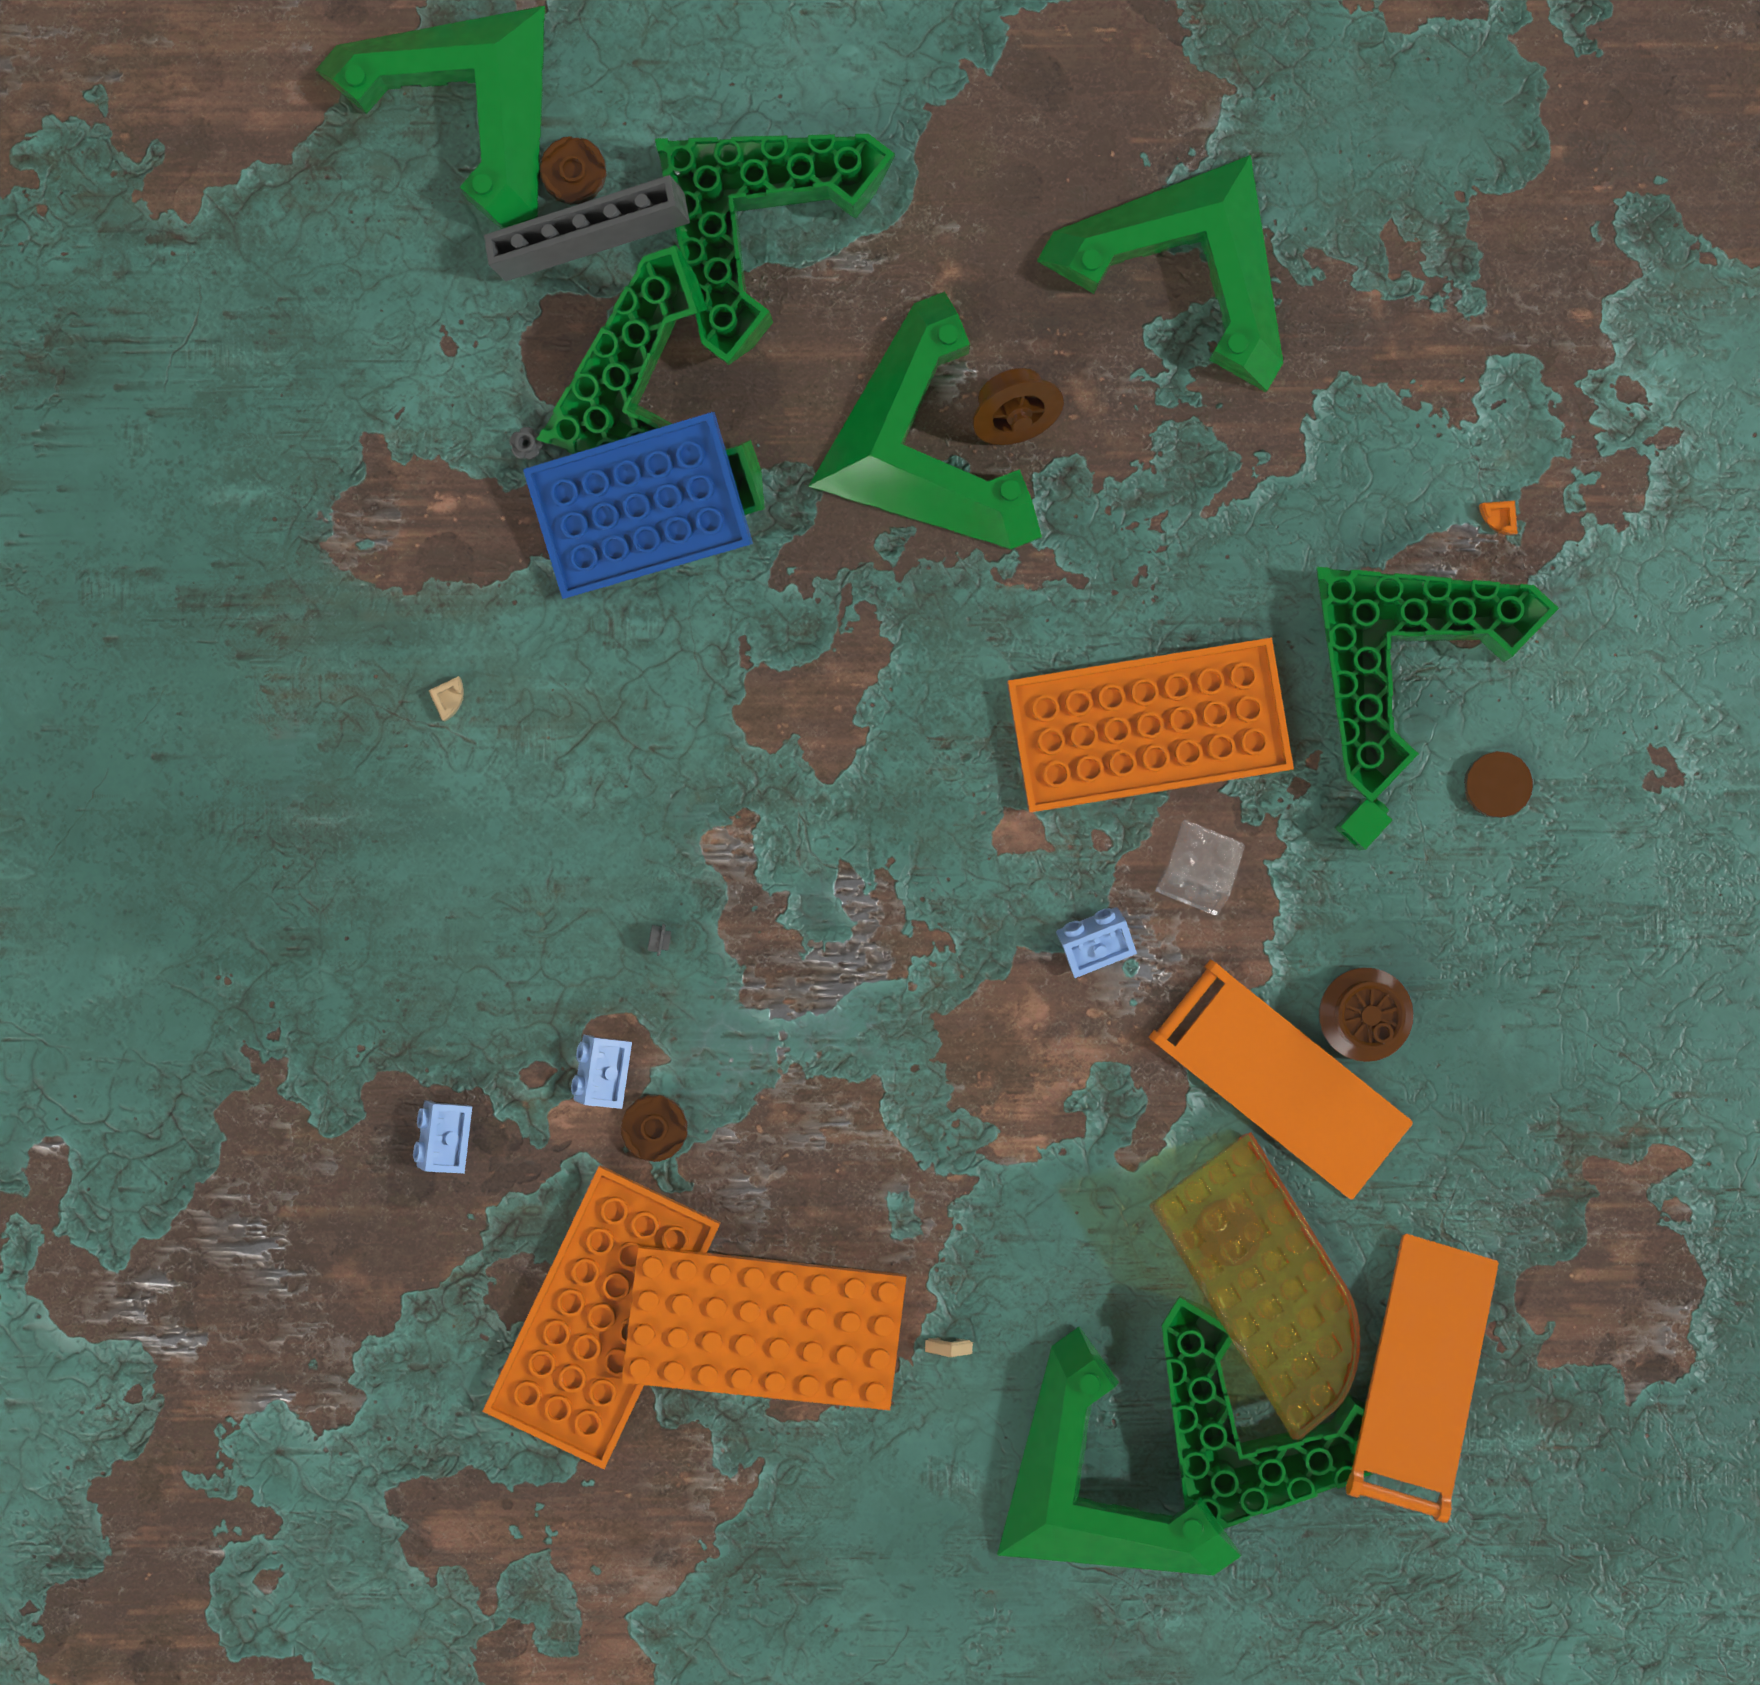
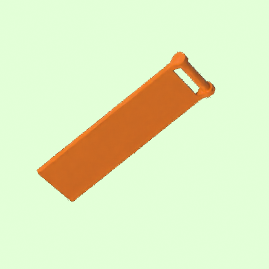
[1148,959,1413,1199]
[1346,1234,1499,1523]

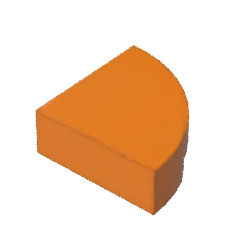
[1479,501,1518,535]

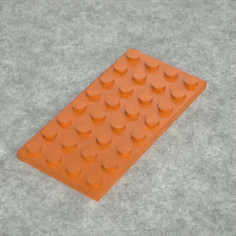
[1007,638,1294,813]
[482,1165,721,1469]
[621,1245,906,1410]

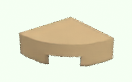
[429,676,464,722]
[925,1338,973,1357]

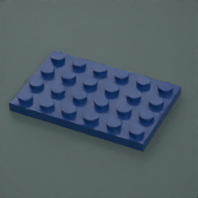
[523,412,753,599]

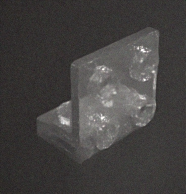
[1155,820,1245,916]

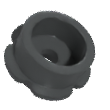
[510,427,543,460]
[647,924,671,956]

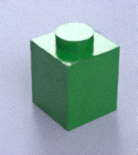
[1335,798,1393,850]

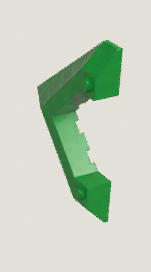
[315,6,546,229]
[655,134,895,365]
[1037,155,1284,392]
[536,245,765,515]
[808,291,1042,550]
[1316,567,1559,803]
[1161,1296,1374,1529]
[997,1326,1242,1576]

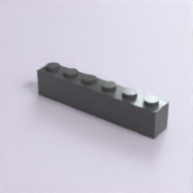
[484,175,690,281]

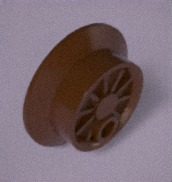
[973,368,1064,445]
[1319,968,1413,1062]

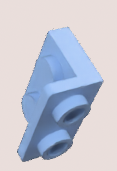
[1056,907,1137,978]
[571,1035,632,1109]
[413,1100,472,1174]

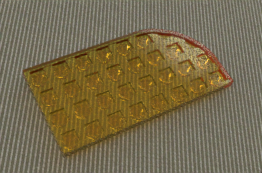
[1149,1132,1360,1440]

